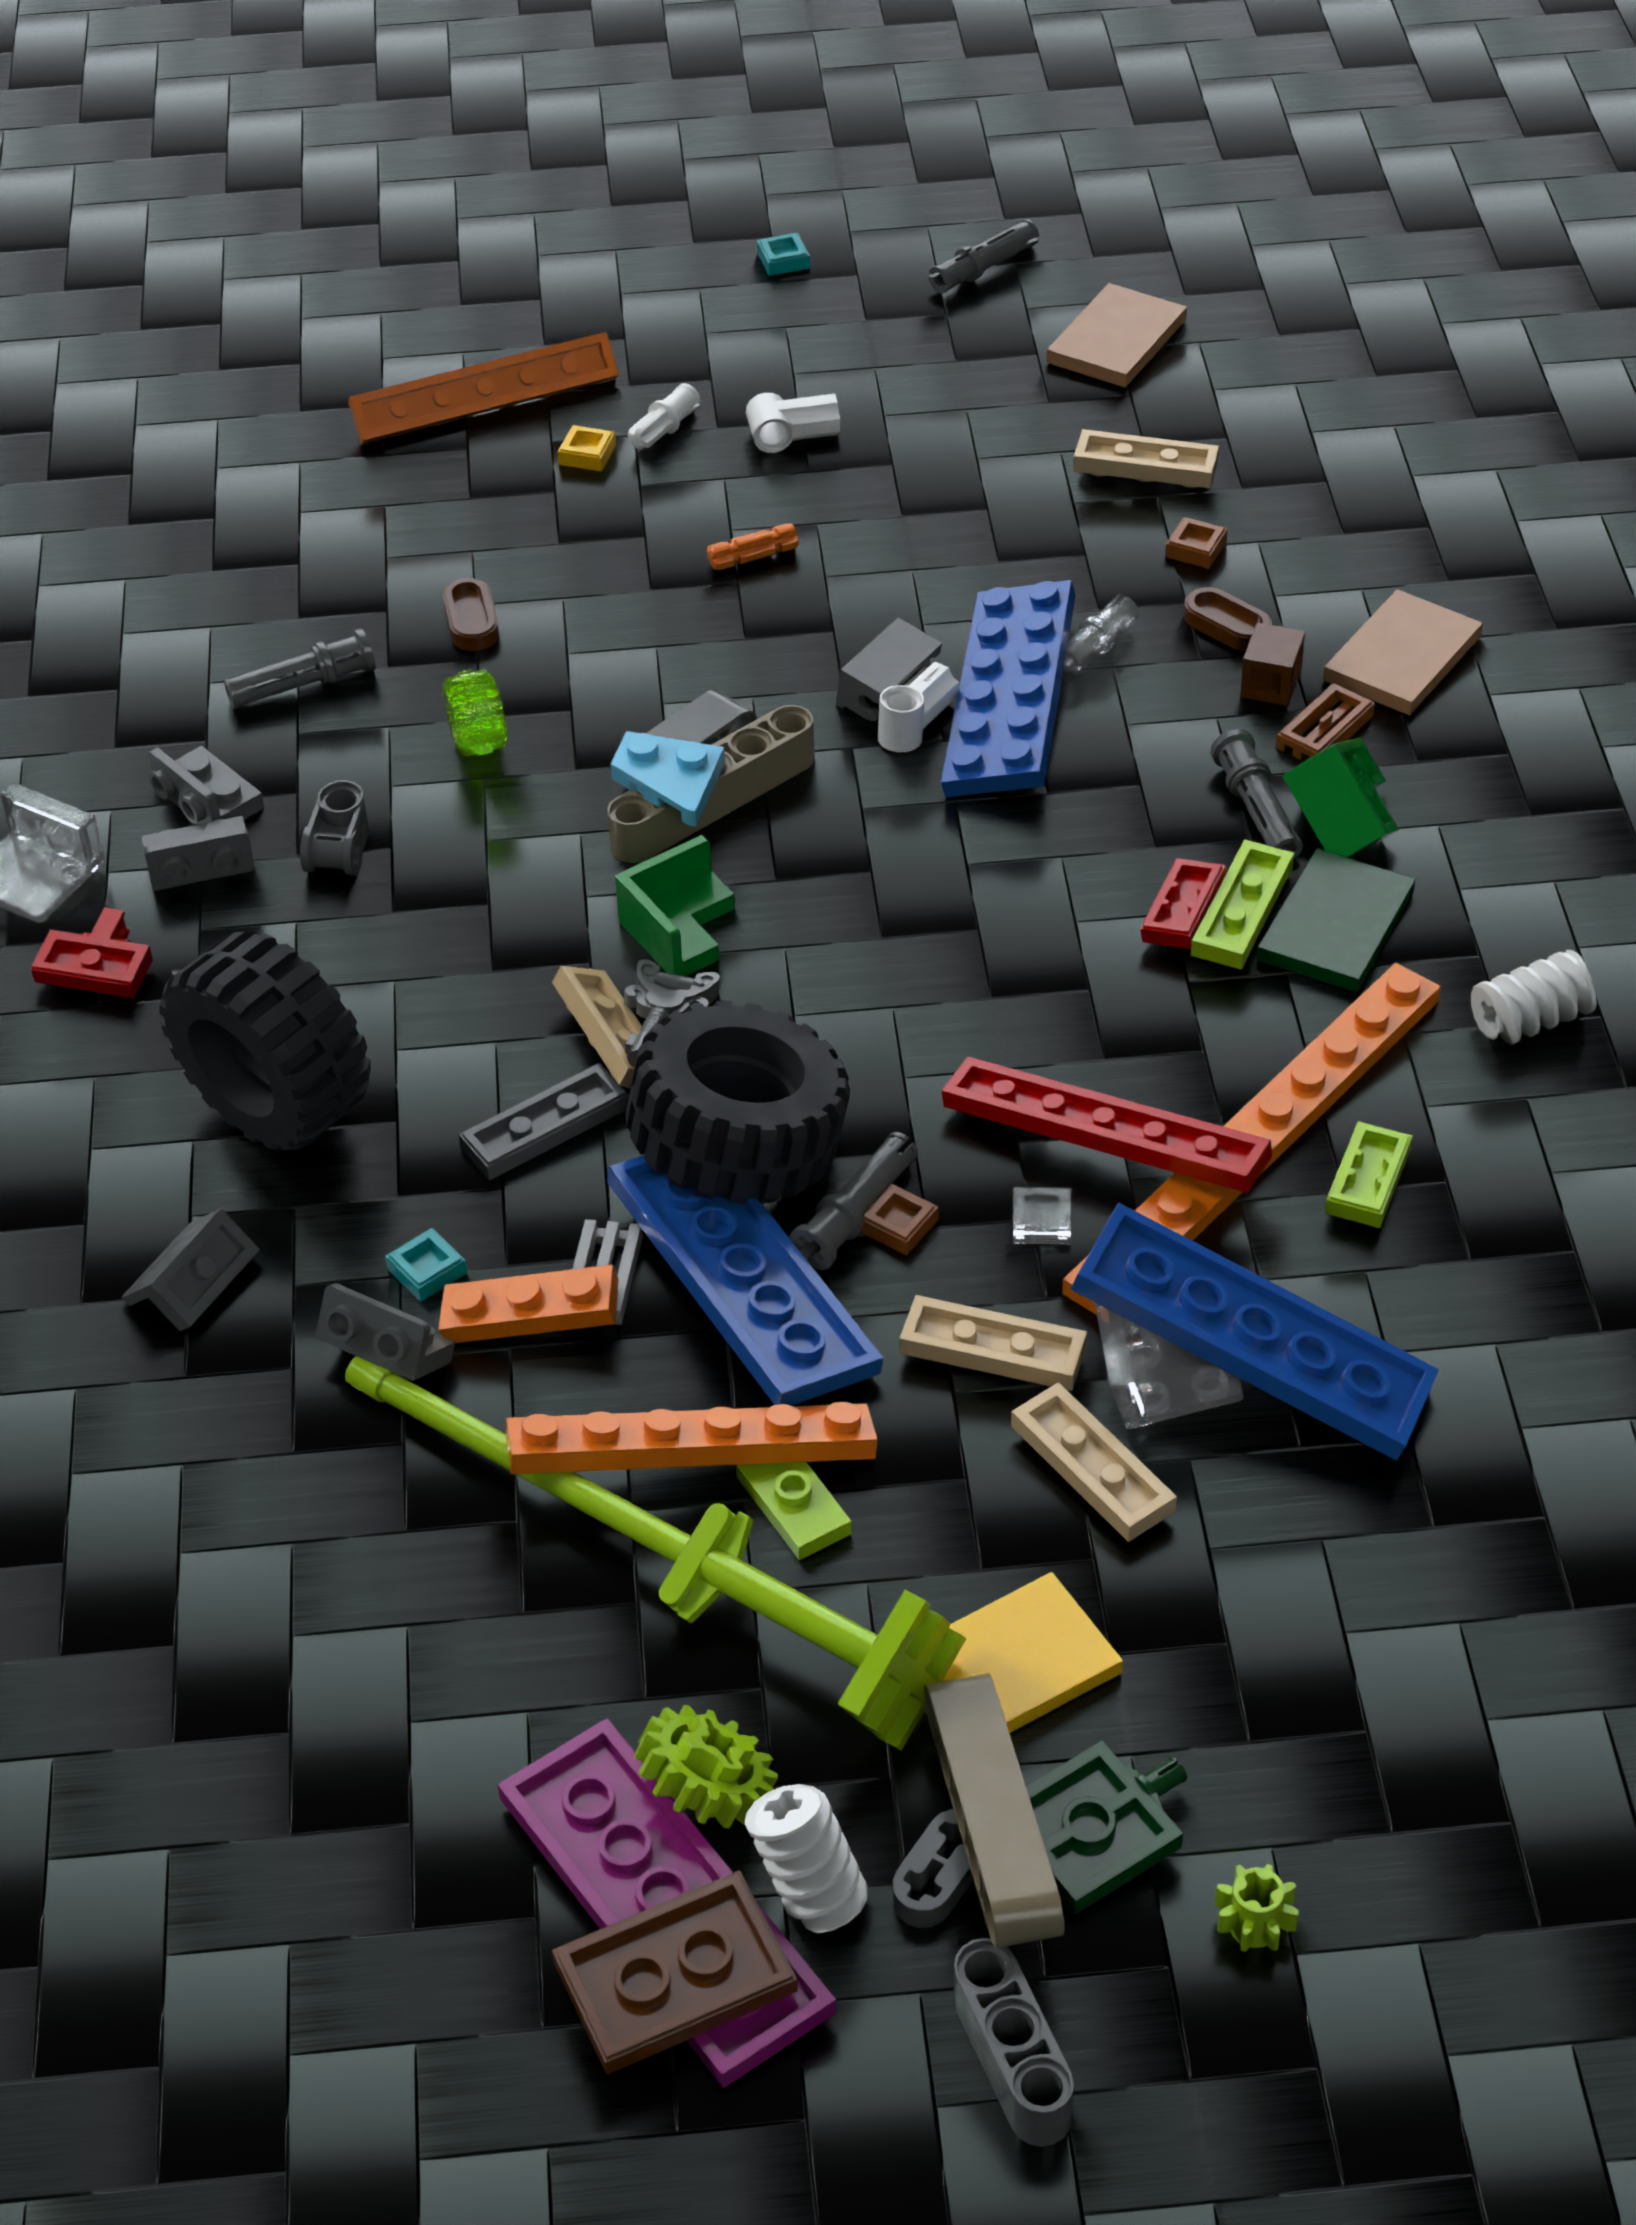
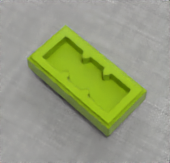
[1325,1121,1413,1228]
[736,1462,852,1560]

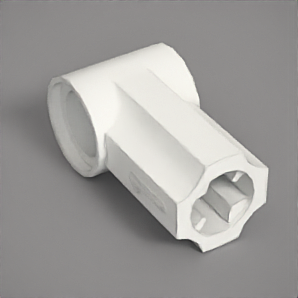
[745,392,840,453]
[878,662,959,752]

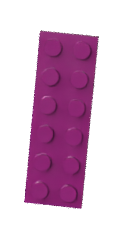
[497,1718,837,2088]

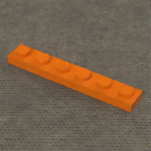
[348,331,619,444]
[505,1402,878,1474]

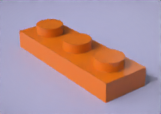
[438,1264,619,1343]

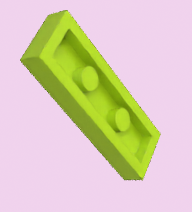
[1191,839,1294,970]

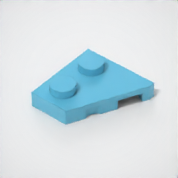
[611,731,725,827]

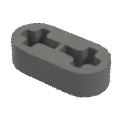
[893,1809,974,1928]

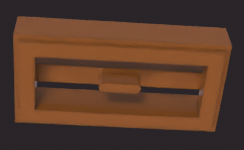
[1276,683,1375,760]

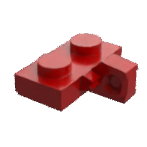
[31,907,153,998]

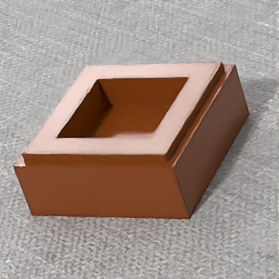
[1165,517,1228,569]
[860,1183,939,1256]

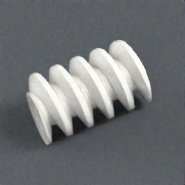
[1471,950,1597,1045]
[744,1784,868,1934]

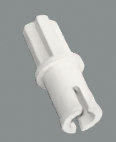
[628,383,701,450]

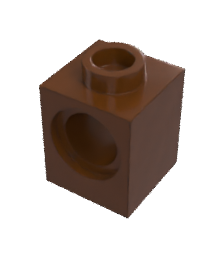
[1240,622,1305,706]

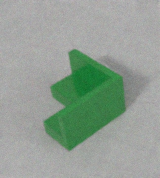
[1282,737,1399,858]
[615,835,735,976]

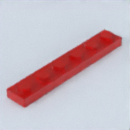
[941,1057,1272,1193]

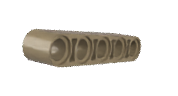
[607,705,815,863]
[924,1673,1065,1949]

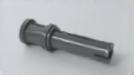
[223,628,376,709]
[1210,729,1303,858]
[789,1132,918,1271]

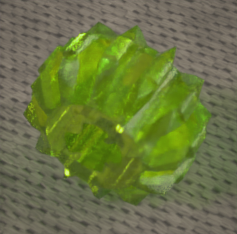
[442,669,508,756]

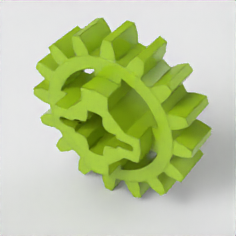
[634,1705,778,1828]

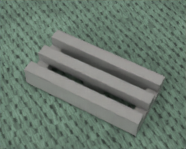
[572,1219,643,1325]

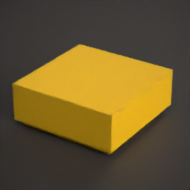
[557,425,616,472]

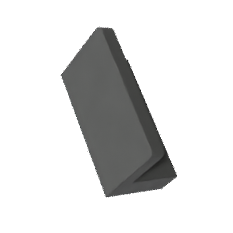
[121,1208,260,1331]

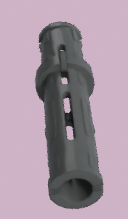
[929,219,1039,294]

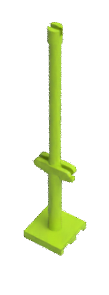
[345,1356,966,1751]

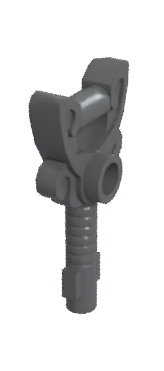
[624,959,721,1068]

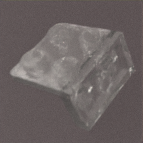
[0,782,106,923]
[1095,1303,1243,1430]

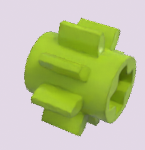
[1215,1864,1299,1952]

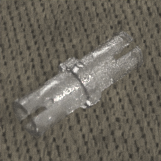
[1063,595,1139,675]

